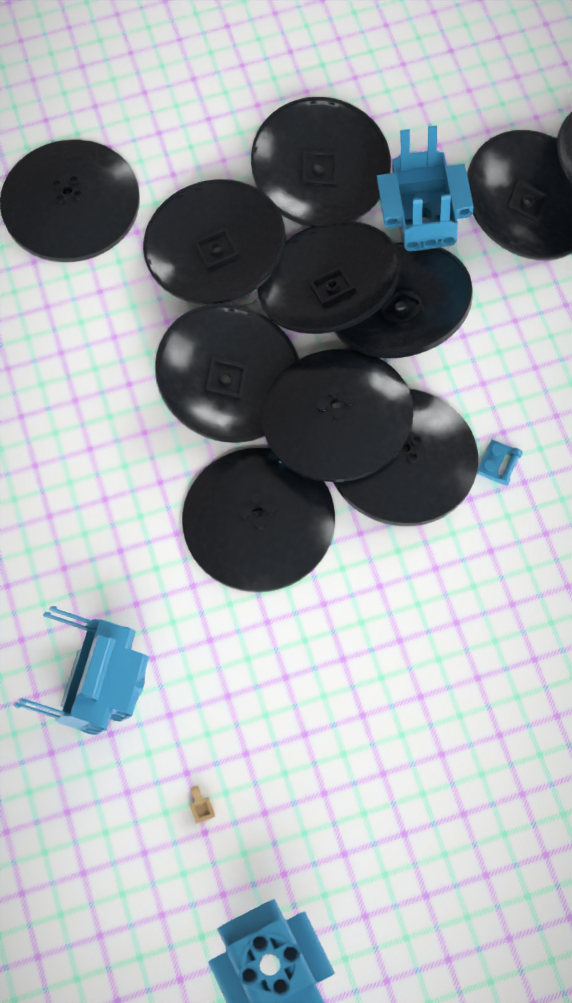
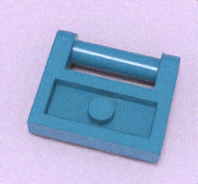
[477,439,523,486]

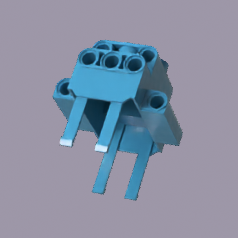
[377,125,473,251]
[13,606,150,735]
[208,899,336,1003]

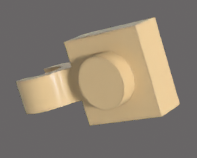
[189,785,216,824]

